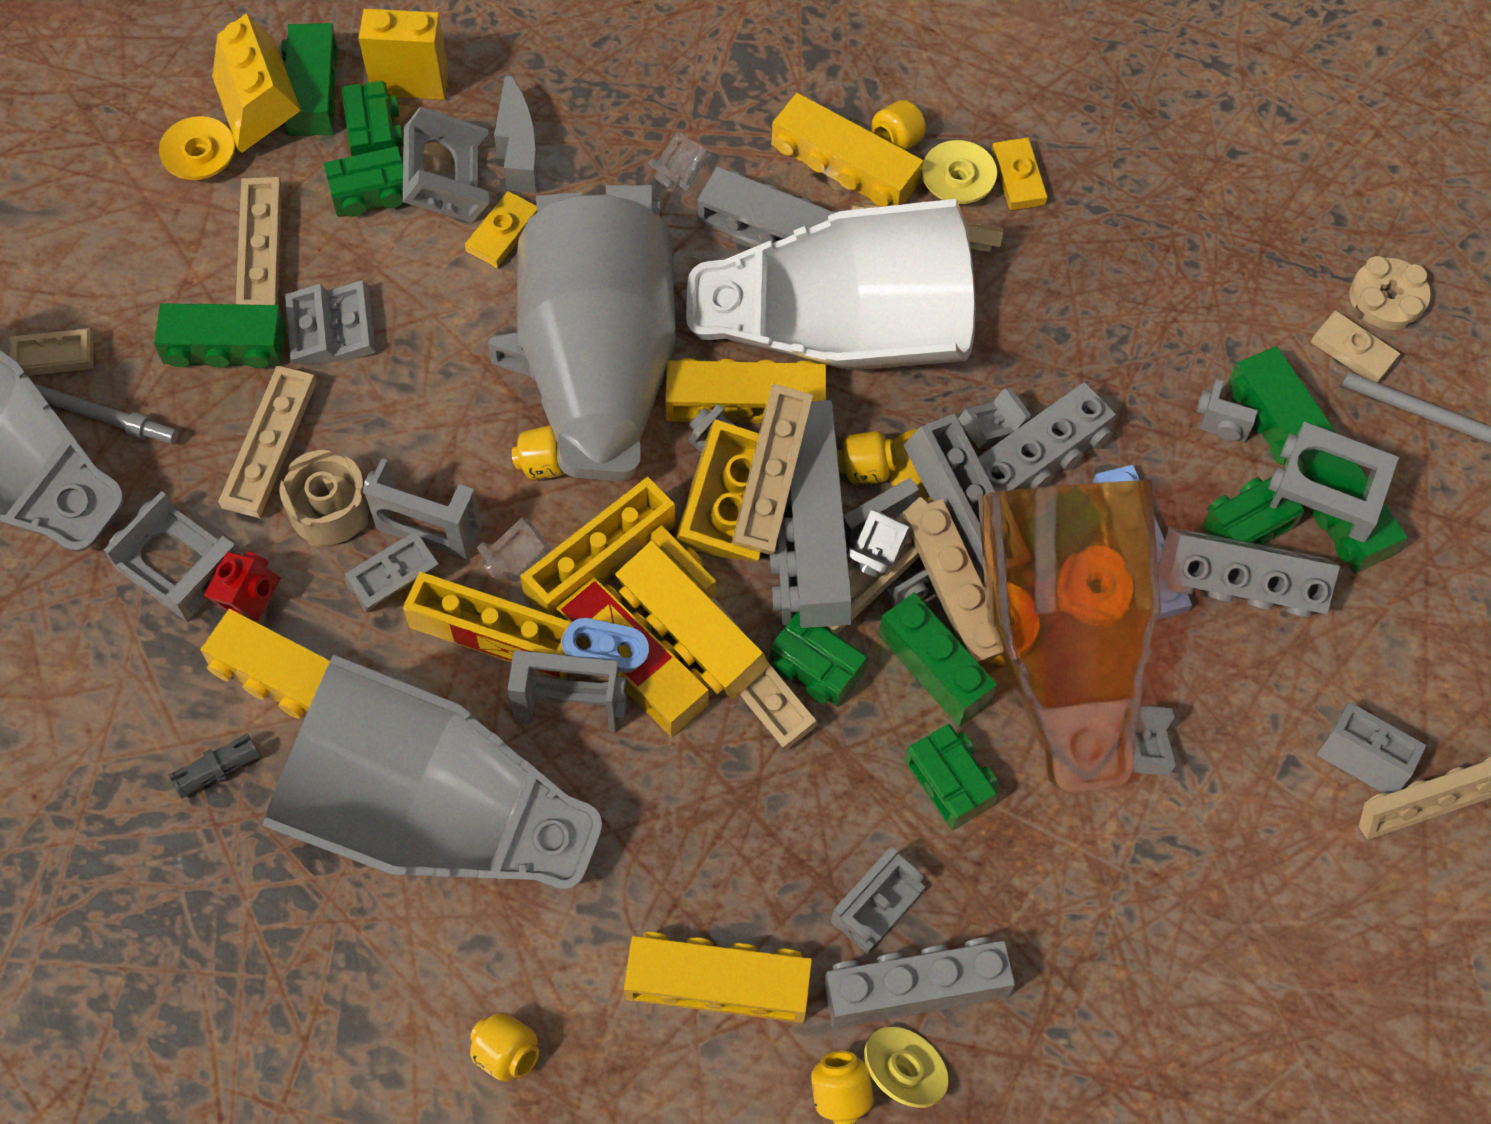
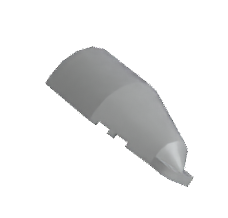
[517,195,676,481]
[0,350,124,552]
[262,655,602,889]

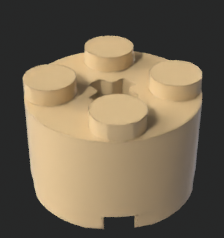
[279,450,370,547]

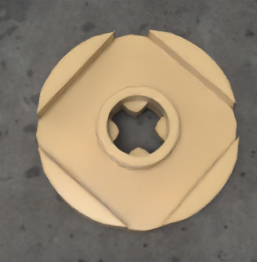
[1350,256,1431,330]

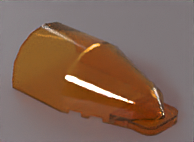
[978,480,1161,793]

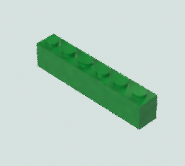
[1228,346,1408,574]

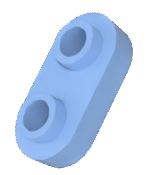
[561,618,649,673]

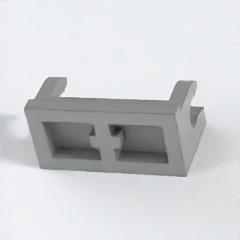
[344,531,439,612]
[1316,702,1427,794]
[831,846,925,954]

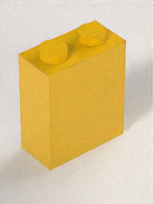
[359,9,449,100]

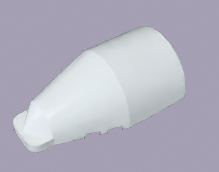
[686,199,976,371]

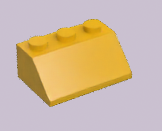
[212,13,301,153]
[675,419,761,562]

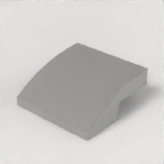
[285,280,376,364]

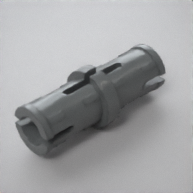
[168,733,261,799]

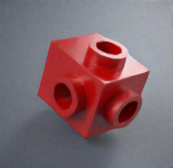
[204,551,281,622]

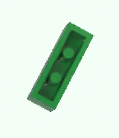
[281,23,338,136]
[154,303,286,368]
[878,592,997,727]

